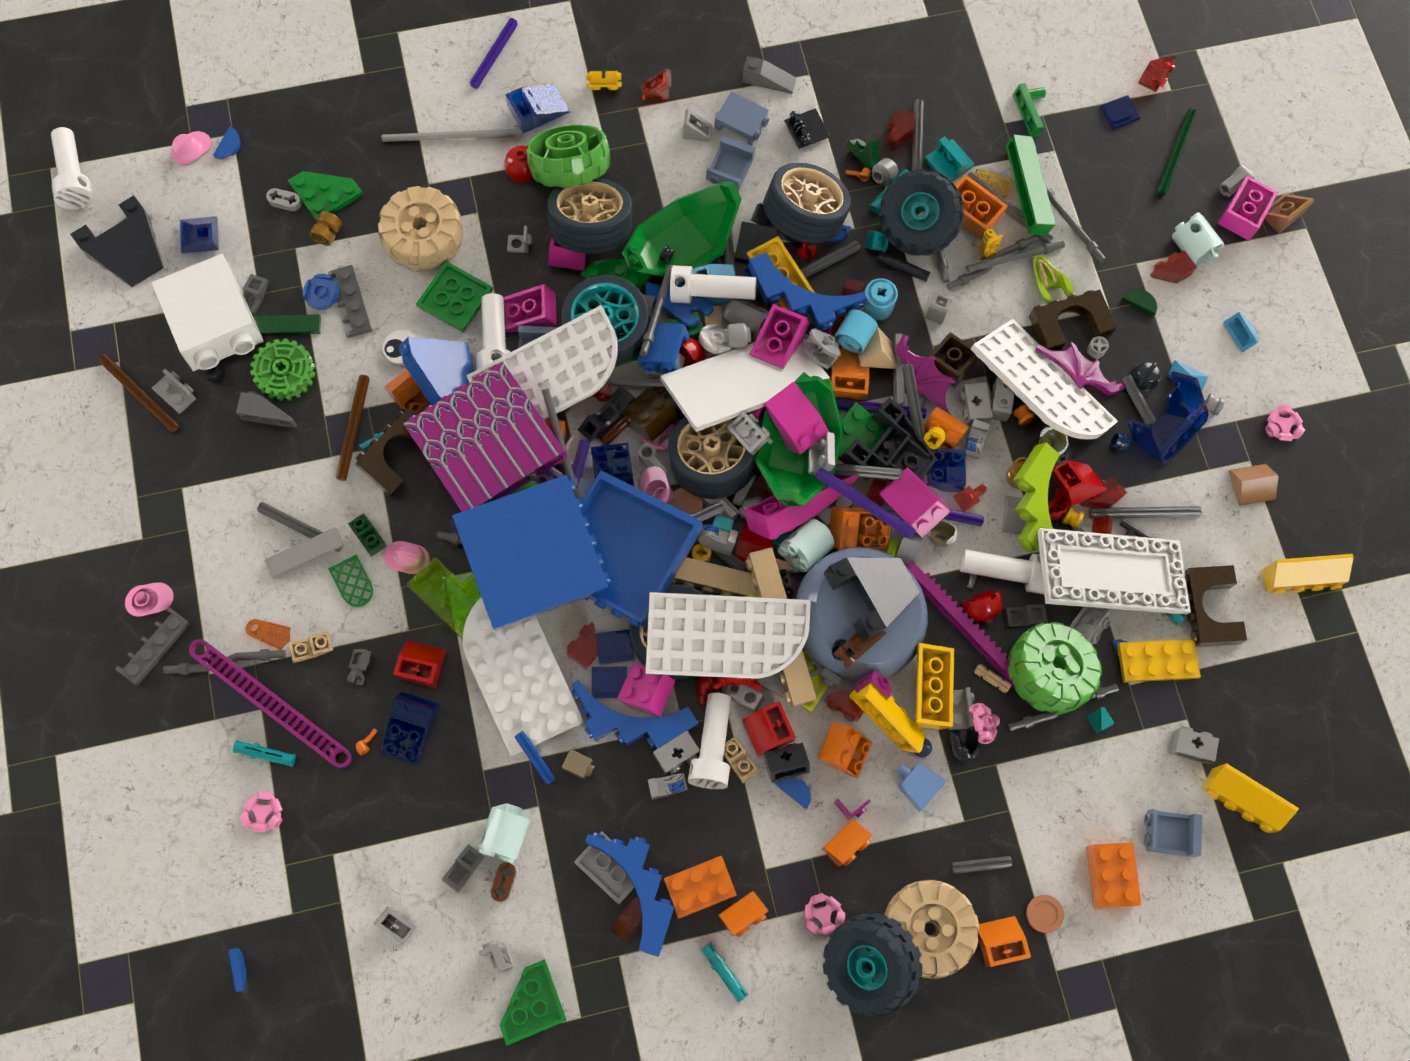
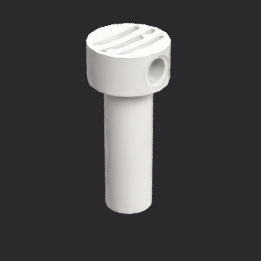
[51,127,93,210]
[670,265,757,303]
[476,293,510,370]
[960,549,1044,594]
[688,693,731,789]

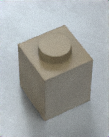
[562,749,595,780]

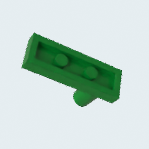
[1012,83,1046,138]

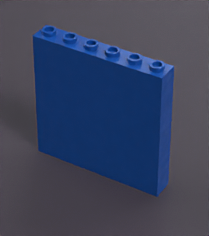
[580,471,704,628]
[452,475,611,631]

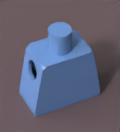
[895,763,946,812]

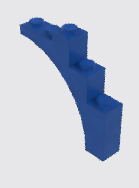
[748,252,867,330]
[571,680,699,750]
[585,832,674,957]

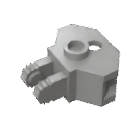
[801,328,841,369]

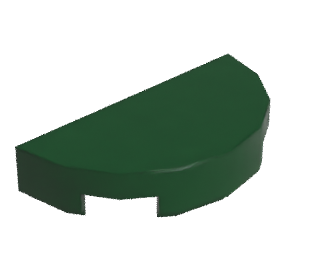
[1122,289,1157,316]

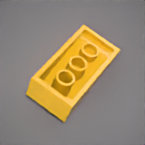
[747,236,815,309]

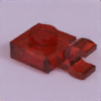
[953,483,988,512]

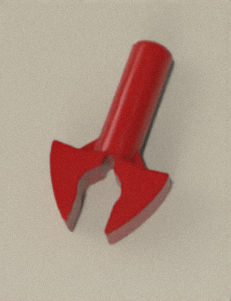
[797,242,816,261]

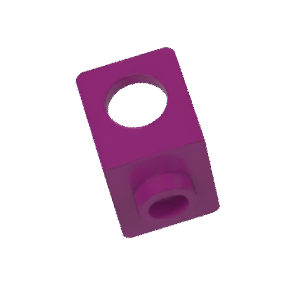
[855,669,892,699]
[834,799,871,820]

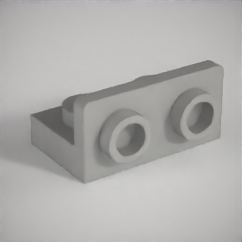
[152,369,196,414]
[727,411,773,455]
[808,432,835,475]
[1069,607,1111,645]
[947,687,974,731]
[478,941,513,971]

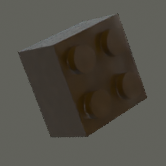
[928,332,978,388]
[621,388,678,442]

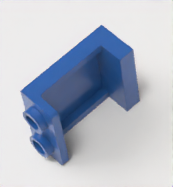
[638,323,689,373]

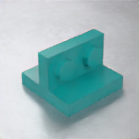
[924,136,974,181]

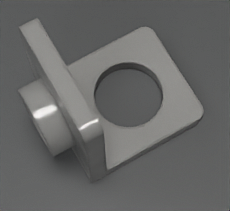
[507,226,532,253]

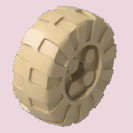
[378,186,463,271]
[884,880,979,979]

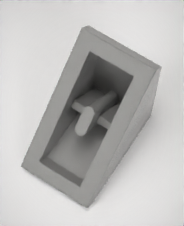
[683,108,712,141]
[925,293,952,324]
[1002,495,1025,535]
[895,531,923,564]
[373,906,417,944]

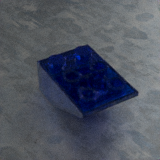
[505,84,570,133]
[380,692,439,766]

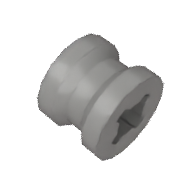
[1087,336,1109,359]
[1202,393,1225,416]

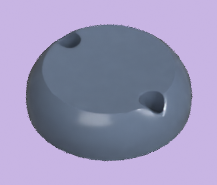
[795,547,928,683]

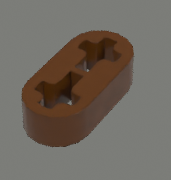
[491,862,517,902]

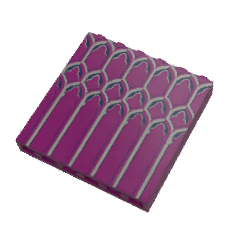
[404,362,567,512]

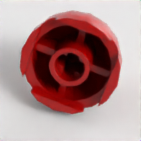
[504,145,533,183]
[679,337,705,368]
[962,590,1003,624]

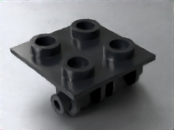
[784,108,830,149]

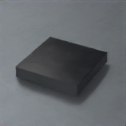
[735,221,777,260]

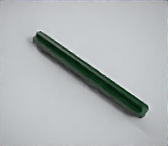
[1157,108,1197,196]

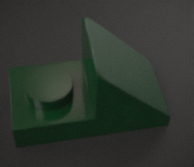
[846,139,880,170]

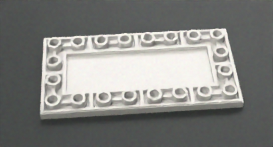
[660,342,830,432]
[1037,528,1191,614]

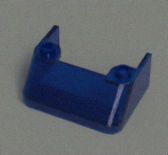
[1126,371,1209,464]

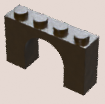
[1029,289,1117,351]
[355,408,416,496]
[1184,565,1247,647]

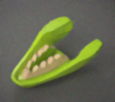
[1033,255,1073,305]

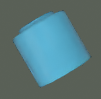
[864,278,898,320]
[835,309,878,353]

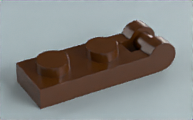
[833,631,887,668]

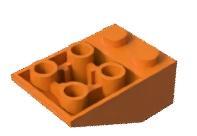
[830,347,869,401]
[829,507,893,550]

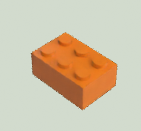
[955,175,1008,240]
[1086,842,1142,909]
[664,856,737,919]

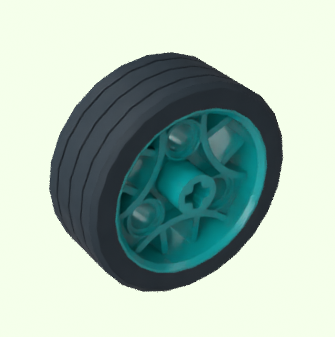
[562,275,648,365]

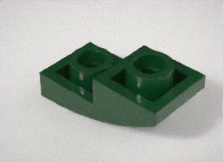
[348,513,387,557]

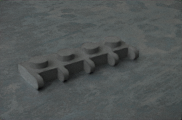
[328,265,372,338]
[115,607,191,686]

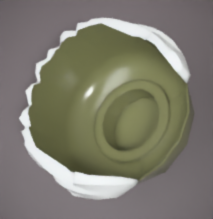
[1039,427,1069,456]
[927,521,957,547]

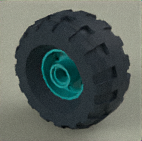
[879,169,964,256]
[823,913,923,1017]

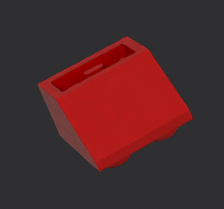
[1052,460,1107,506]
[393,641,447,688]
[742,701,796,757]

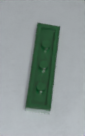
[253,314,321,336]

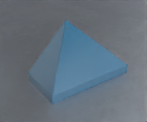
[1223,312,1259,352]
[1167,360,1208,392]

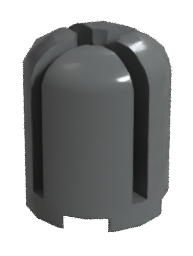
[721,299,770,343]

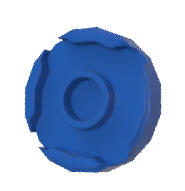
[303,274,339,310]

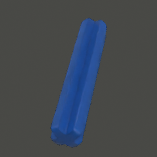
[515,731,555,784]

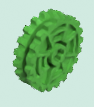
[250,339,315,401]

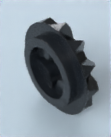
[780,569,794,599]

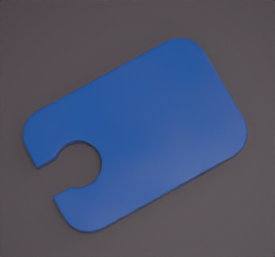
[655,282,714,326]

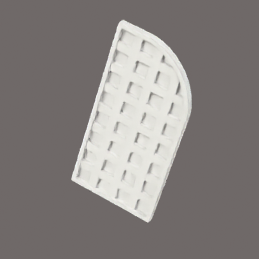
[466,305,618,420]
[971,319,1118,439]
[645,592,811,679]
[463,597,584,757]

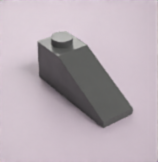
[742,56,796,94]
[236,391,297,428]

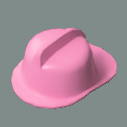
[171,131,211,165]
[640,466,673,504]
[383,541,430,574]
[125,582,173,617]

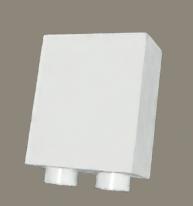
[152,253,264,371]

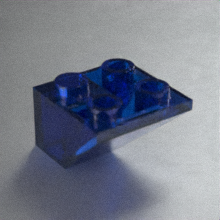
[180,216,219,254]
[591,442,634,486]
[927,448,966,493]

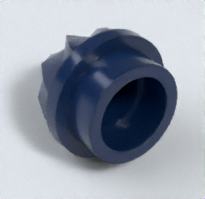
[1110,433,1130,451]
[914,738,932,757]

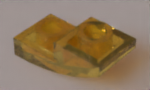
[975,169,1013,197]

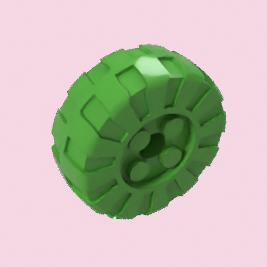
[527,124,610,188]
[1008,622,1102,714]

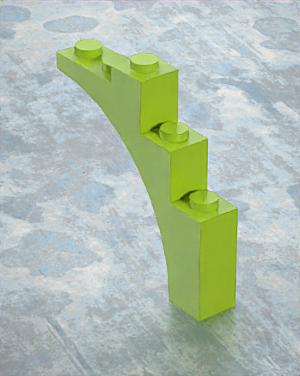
[1013,443,1060,553]

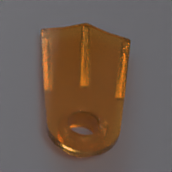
[246,619,291,650]

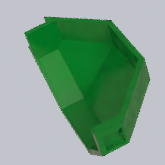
[622,181,742,277]
[754,372,843,507]

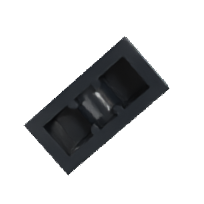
[764,743,810,783]

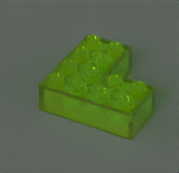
[407,557,481,641]

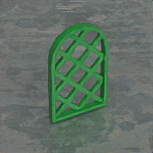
[328,554,374,607]

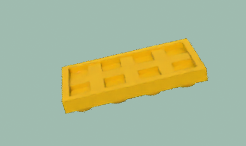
[1118,639,1201,683]

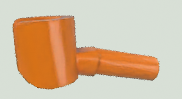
[845,168,871,182]
[356,728,378,756]

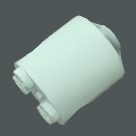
[1172,212,1224,266]
[778,519,835,573]
[478,803,530,863]

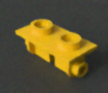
[586,71,622,90]
[978,229,1003,260]

